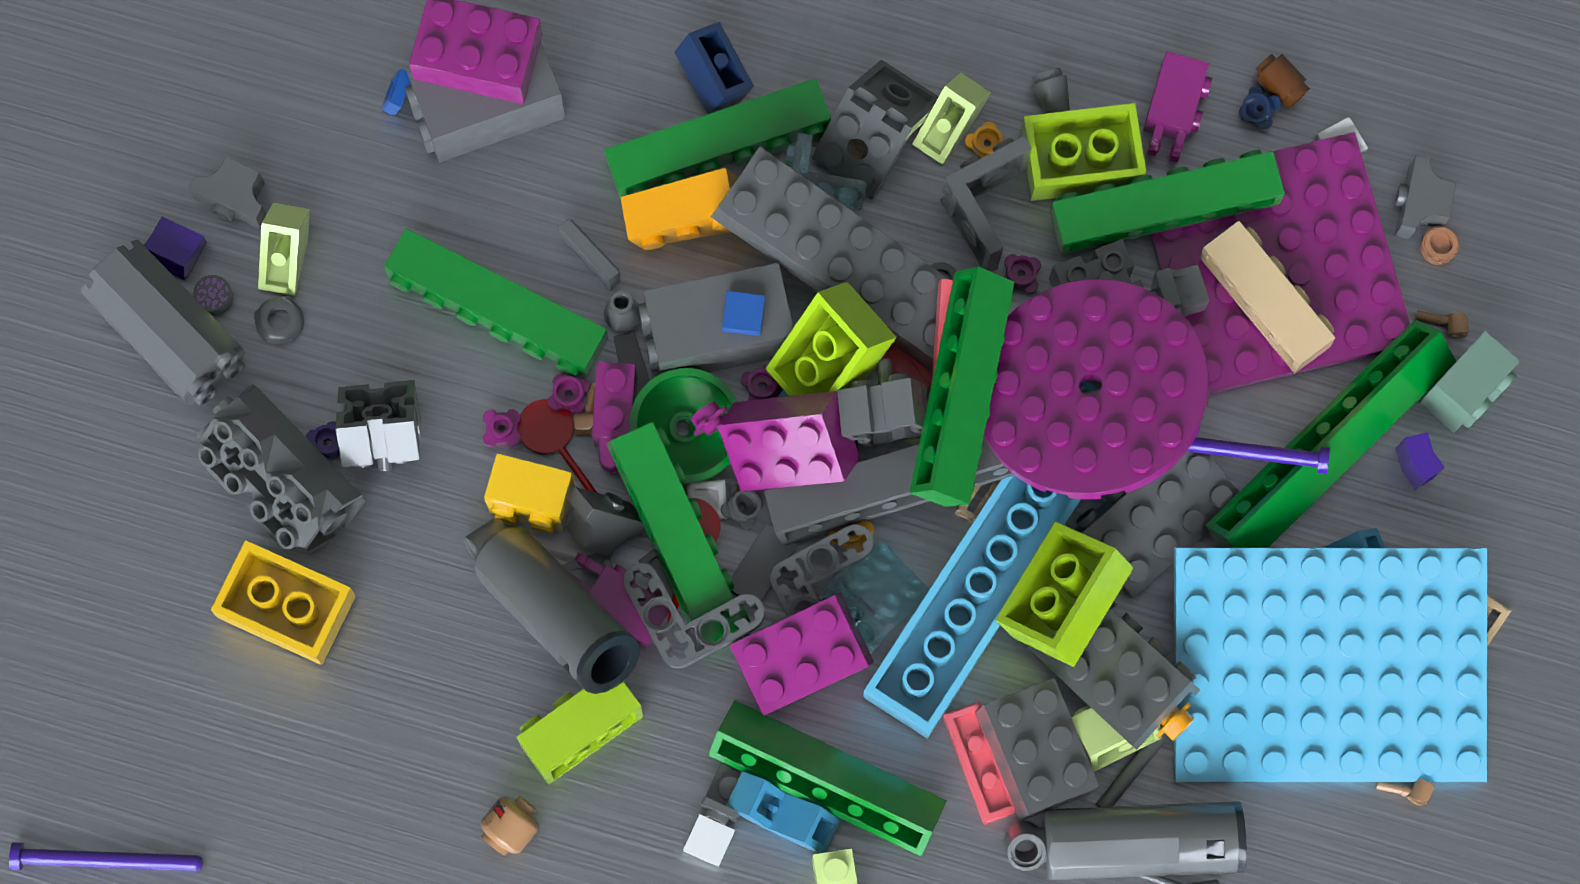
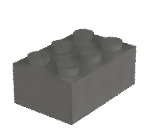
[975,678,1100,821]

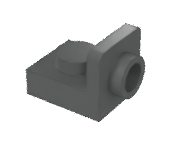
[701,763,741,826]

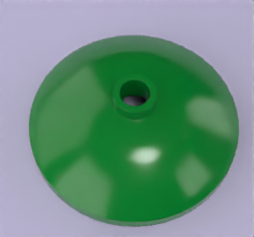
[629,368,738,483]

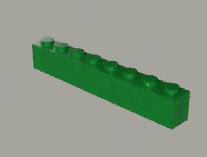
[1205,319,1457,548]

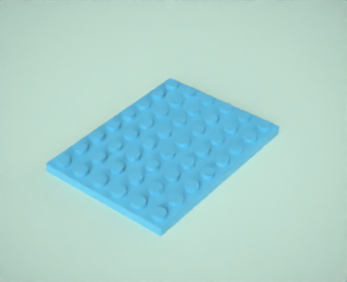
[1174,547,1487,782]

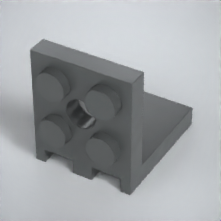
[811,59,939,198]
[940,136,1032,272]

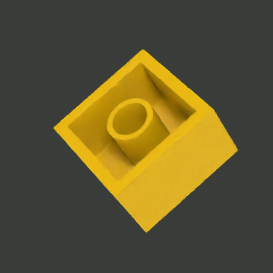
[484,453,575,535]

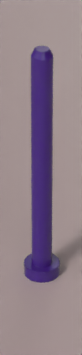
[1187,437,1331,474]
[9,842,203,871]

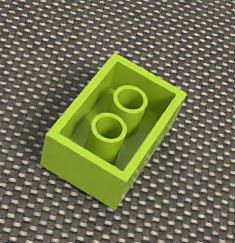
[1020,103,1147,201]
[766,282,896,396]
[995,522,1133,667]
[516,681,643,785]

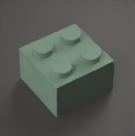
[1420,330,1520,433]

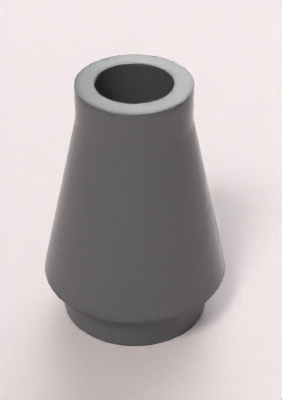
[1032,68,1070,114]
[604,291,640,332]

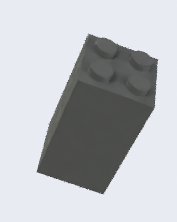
[404,42,565,163]
[638,263,793,374]

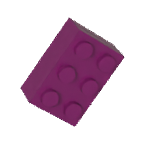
[409,0,543,104]
[717,391,860,491]
[730,591,874,716]

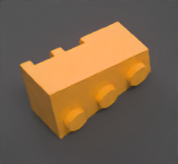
[620,168,738,250]

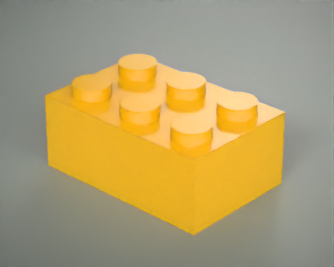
[211,540,356,665]

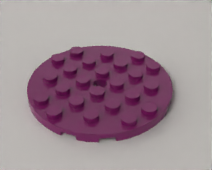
[984,279,1210,499]

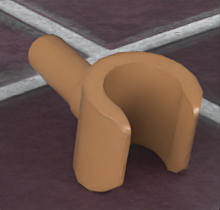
[1416,310,1469,338]
[574,383,596,436]
[1376,778,1435,806]

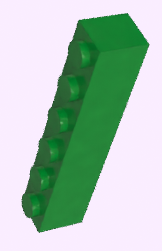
[604,78,831,201]
[1050,150,1285,255]
[384,228,608,378]
[909,266,1014,507]
[606,422,750,642]
[708,700,947,856]

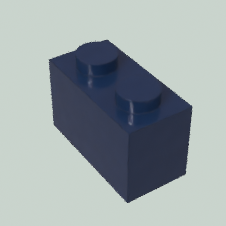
[674,22,754,114]

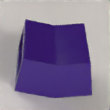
[144,216,207,280]
[1395,432,1445,490]

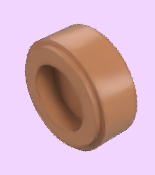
[1420,226,1460,265]

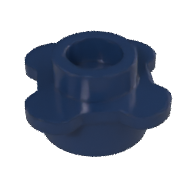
[1239,86,1282,130]

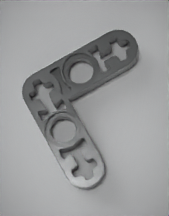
[769,524,873,616]
[623,563,765,669]

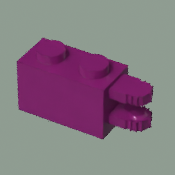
[1143,51,1212,164]
[592,362,638,475]
[571,552,670,648]

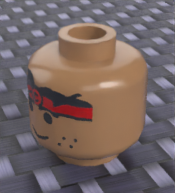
[481,796,539,856]

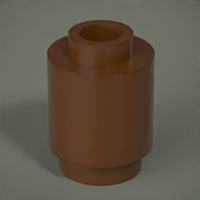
[1255,54,1310,109]

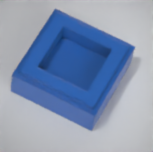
[382,69,410,115]
[722,291,765,336]

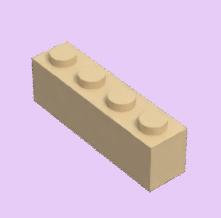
[1200,221,1335,374]

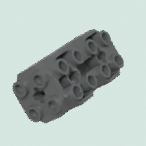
[80,239,246,406]
[197,385,365,554]

